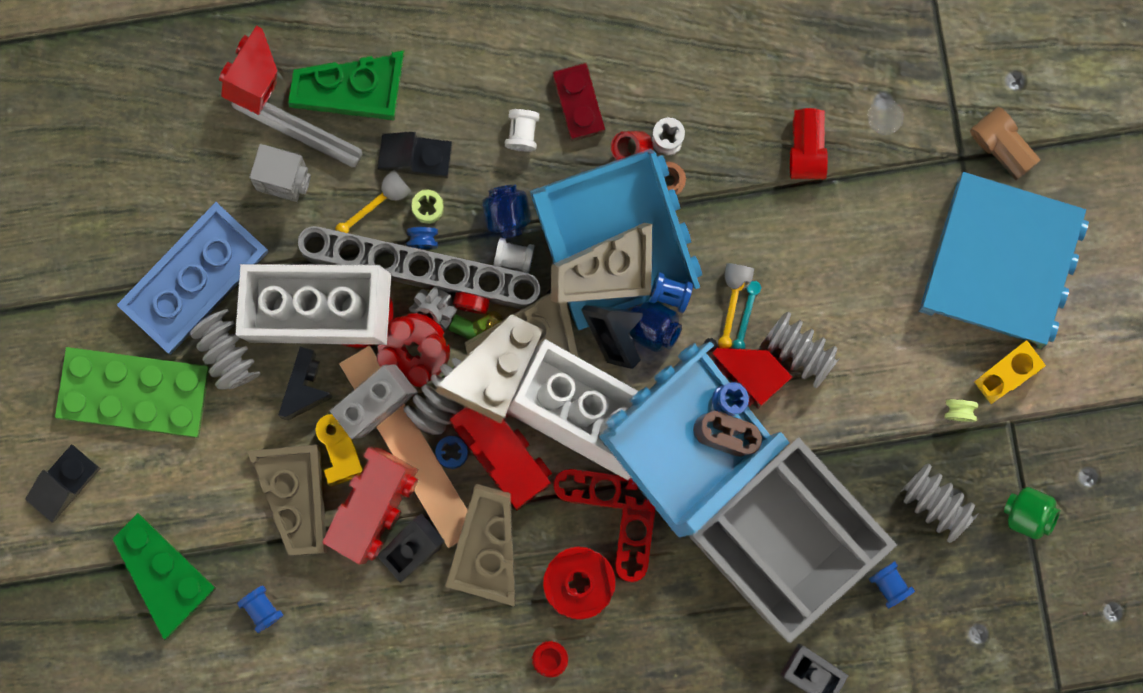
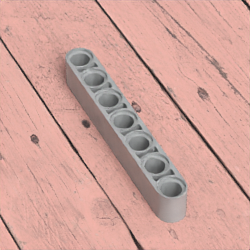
[298,226,540,309]

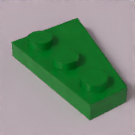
[288,50,404,121]
[113,513,216,641]

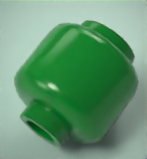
[1004,487,1061,539]

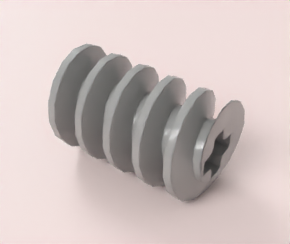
[190,309,260,390]
[761,311,840,388]
[404,358,464,435]
[900,463,979,543]

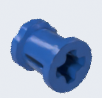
[649,272,693,313]
[868,561,915,609]
[237,585,284,634]

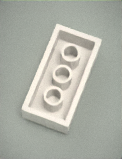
[236,264,391,345]
[507,339,639,480]

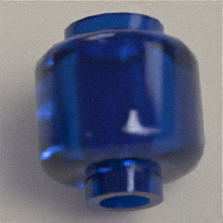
[482,184,532,238]
[629,300,682,352]

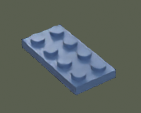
[117,202,269,355]

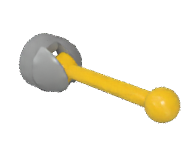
[335,170,412,233]
[718,263,755,349]

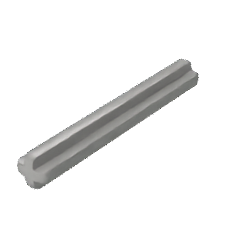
[232,102,362,167]

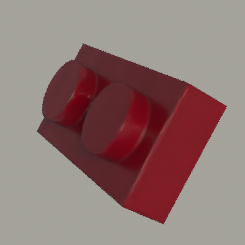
[552,63,605,142]

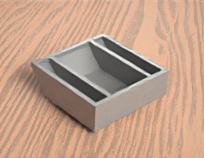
[689,437,897,643]

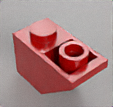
[219,26,278,115]
[710,348,792,409]

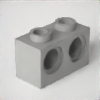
[250,144,311,202]
[330,364,418,439]

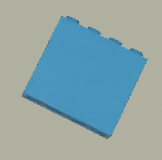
[529,149,702,330]
[918,172,1089,349]
[599,341,790,538]

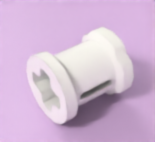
[504,109,539,151]
[652,117,685,156]
[493,237,535,274]

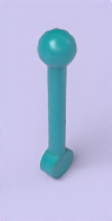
[732,281,761,349]

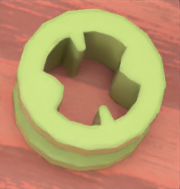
[411,190,444,224]
[944,399,978,422]

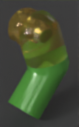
[449,311,503,340]

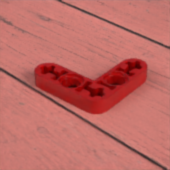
[553,469,655,583]

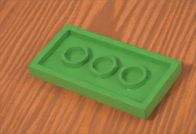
[55,347,210,438]

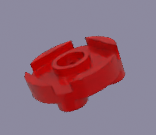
[377,313,450,387]
[543,547,616,620]

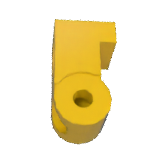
[974,340,1046,404]
[316,414,363,487]

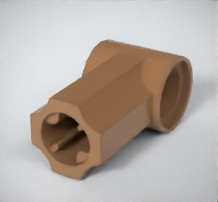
[970,107,1040,181]

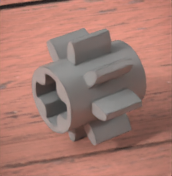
[409,287,457,331]

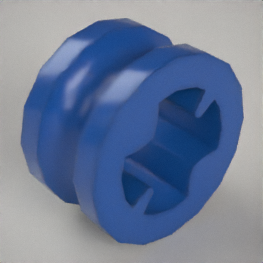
[406,227,438,250]
[712,382,749,416]
[435,436,468,469]

